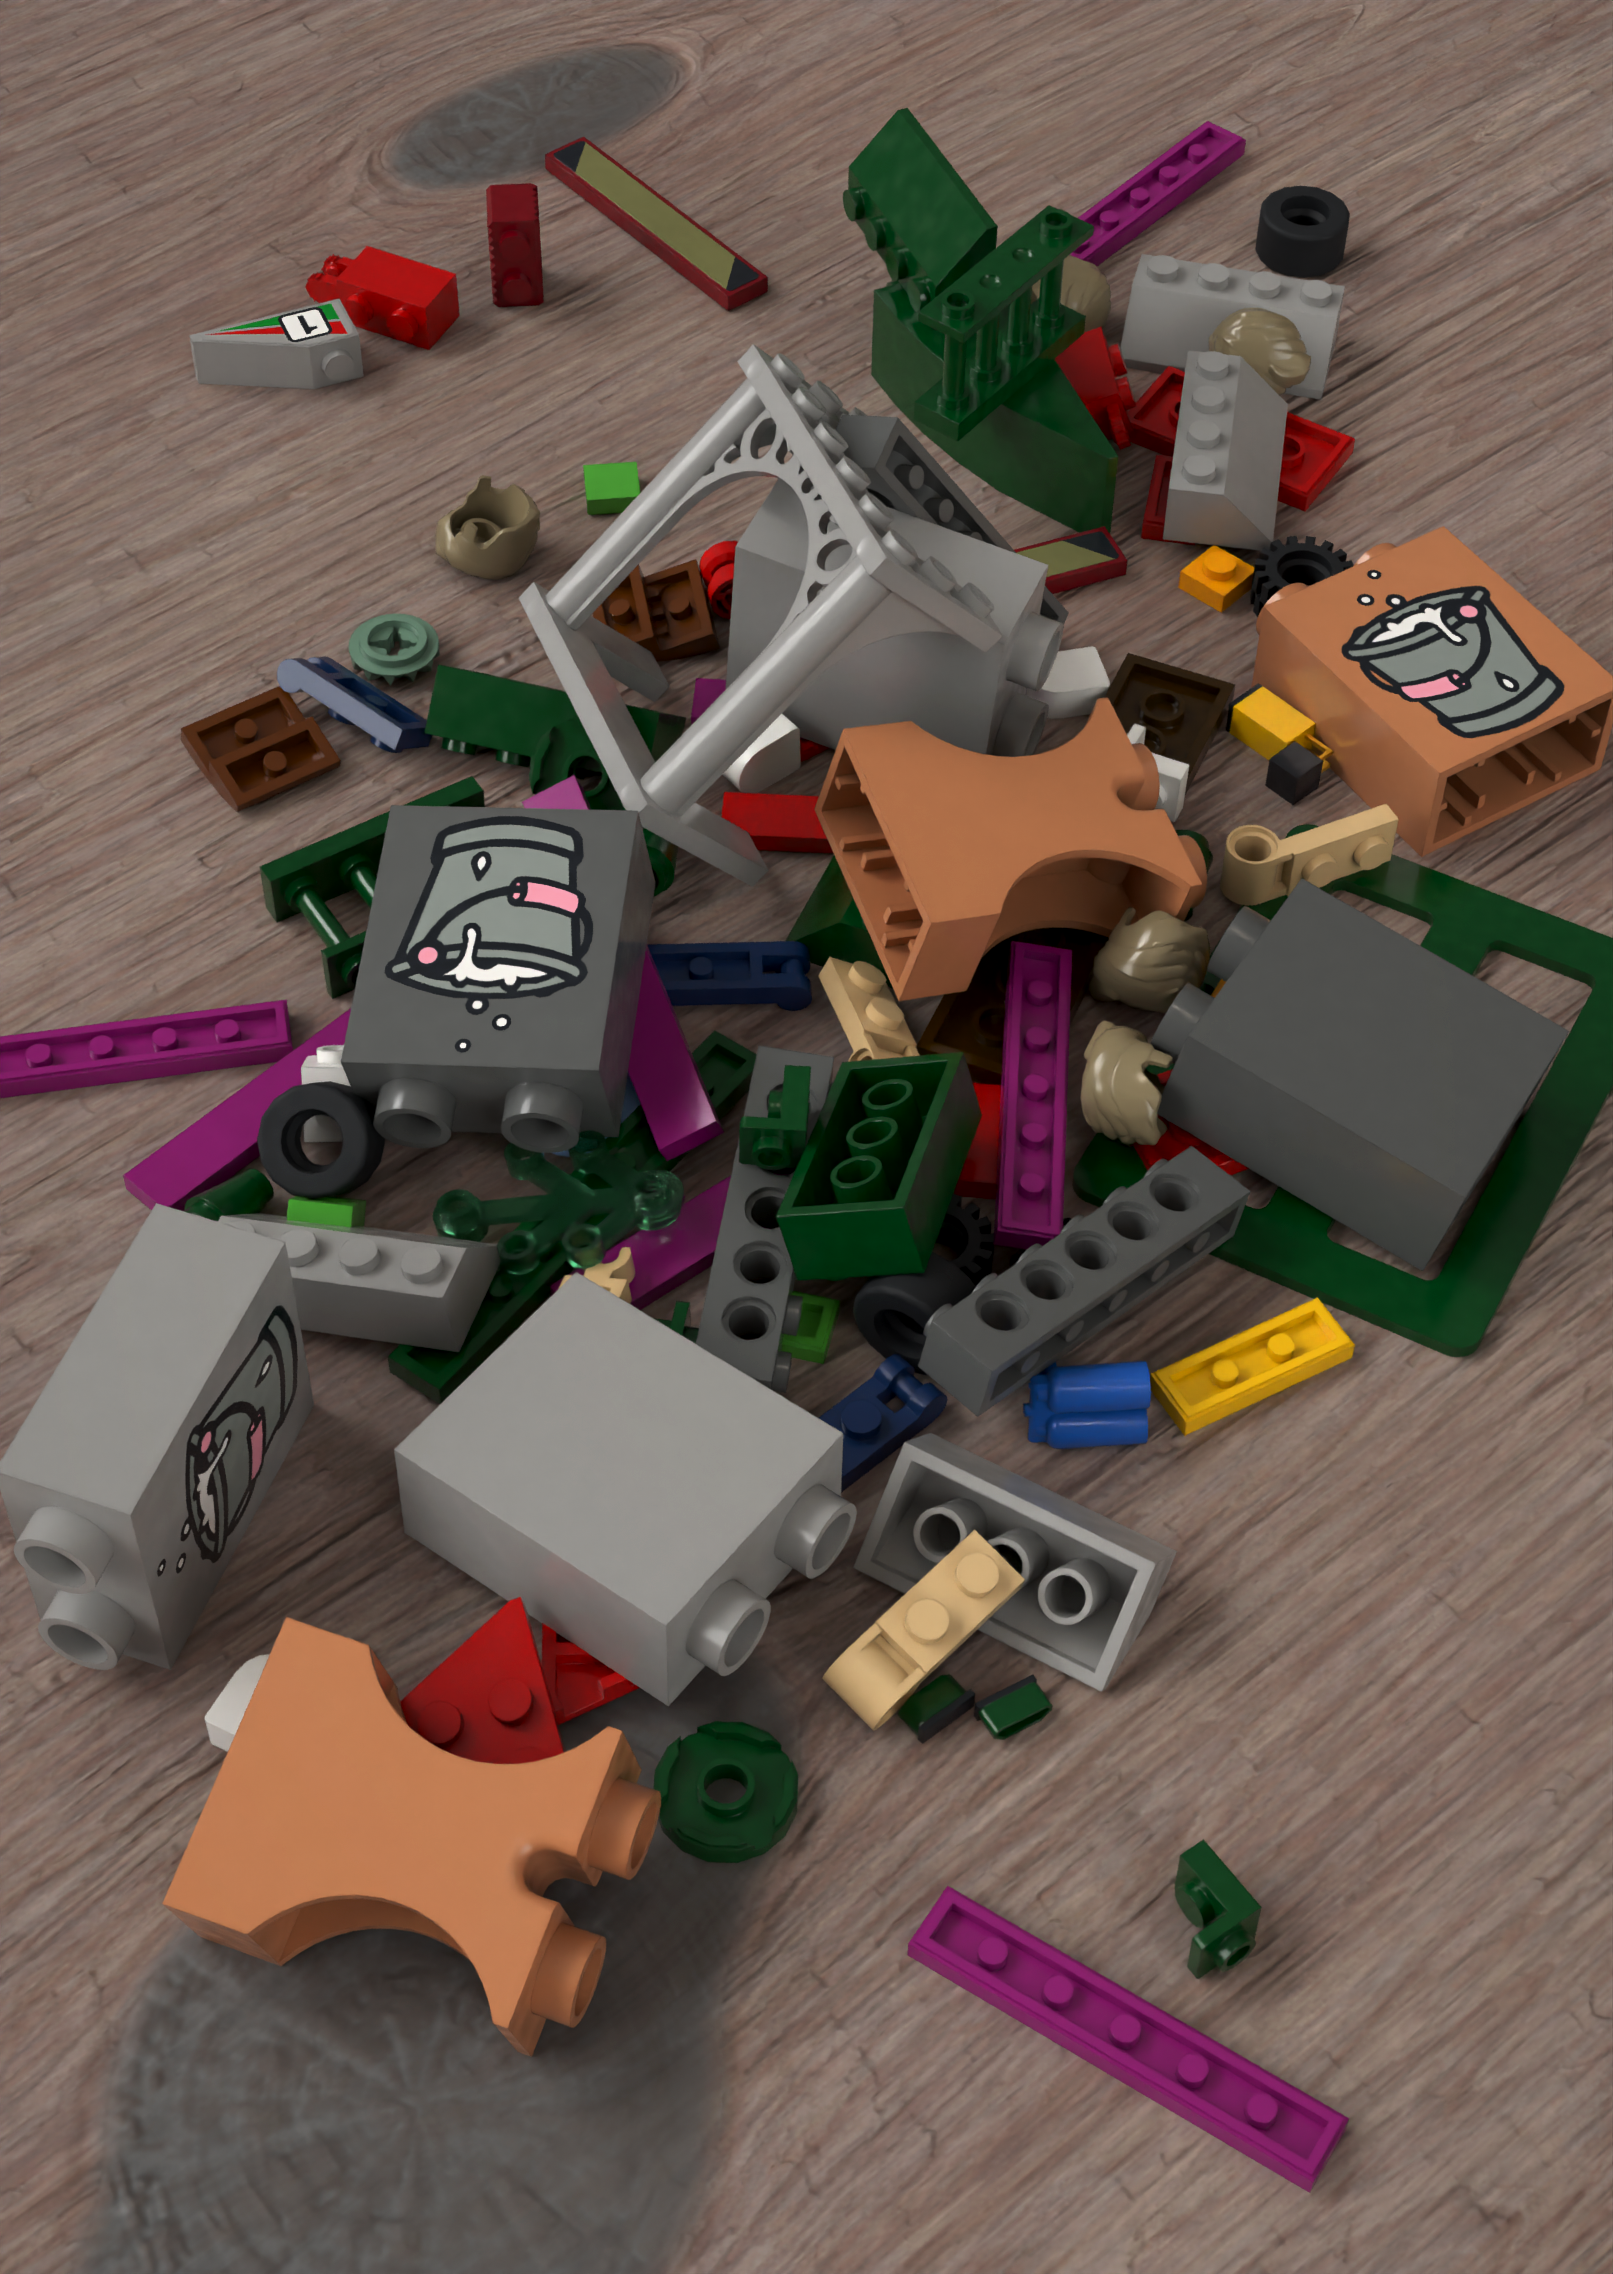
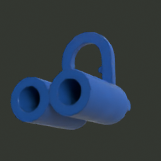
[1023,1361,1151,1449]

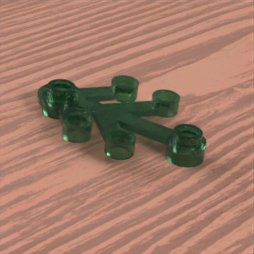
[432,1130,685,1275]

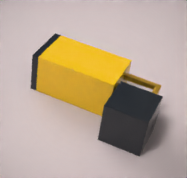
[1226,683,1333,805]

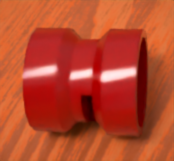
[699,541,738,619]

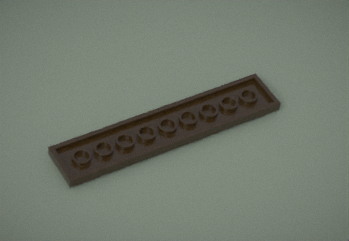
[916,653,1235,1085]

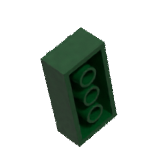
[776,1052,982,1281]

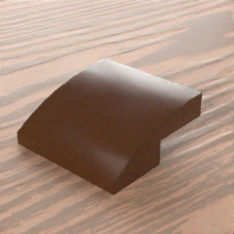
[592,559,720,662]
[181,686,341,812]

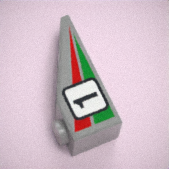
[189,298,364,389]

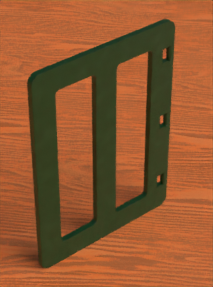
[1072,824,1613,1357]

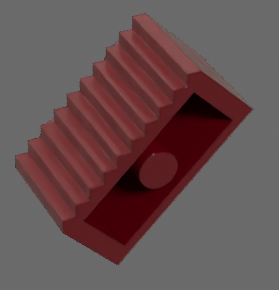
[486,183,544,307]

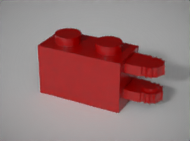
[305,246,460,350]
[1055,327,1136,450]

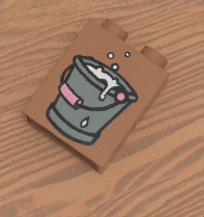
[1251,526,1613,857]

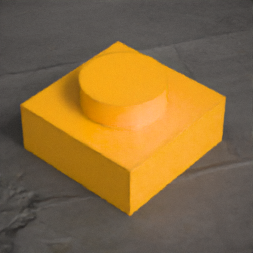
[1178,545,1255,613]

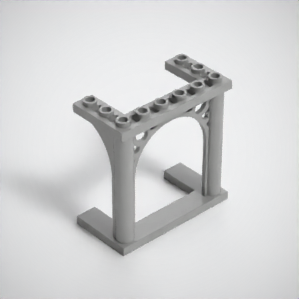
[519,344,1003,887]

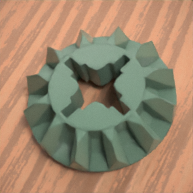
[349,614,440,685]

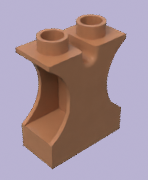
[814,698,1207,1001]
[162,1617,661,2057]

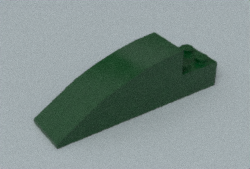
[871,280,1118,533]

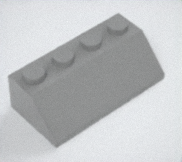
[1120,254,1345,400]
[1163,350,1288,551]
[218,1213,504,1352]
[853,1433,1177,1692]

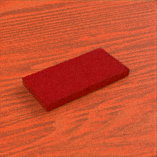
[1128,366,1355,512]

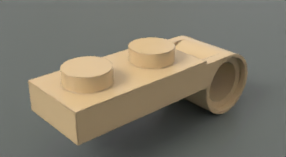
[1220,804,1399,905]
[818,957,920,1062]
[822,1530,1025,1731]

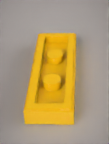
[1150,1297,1355,1436]

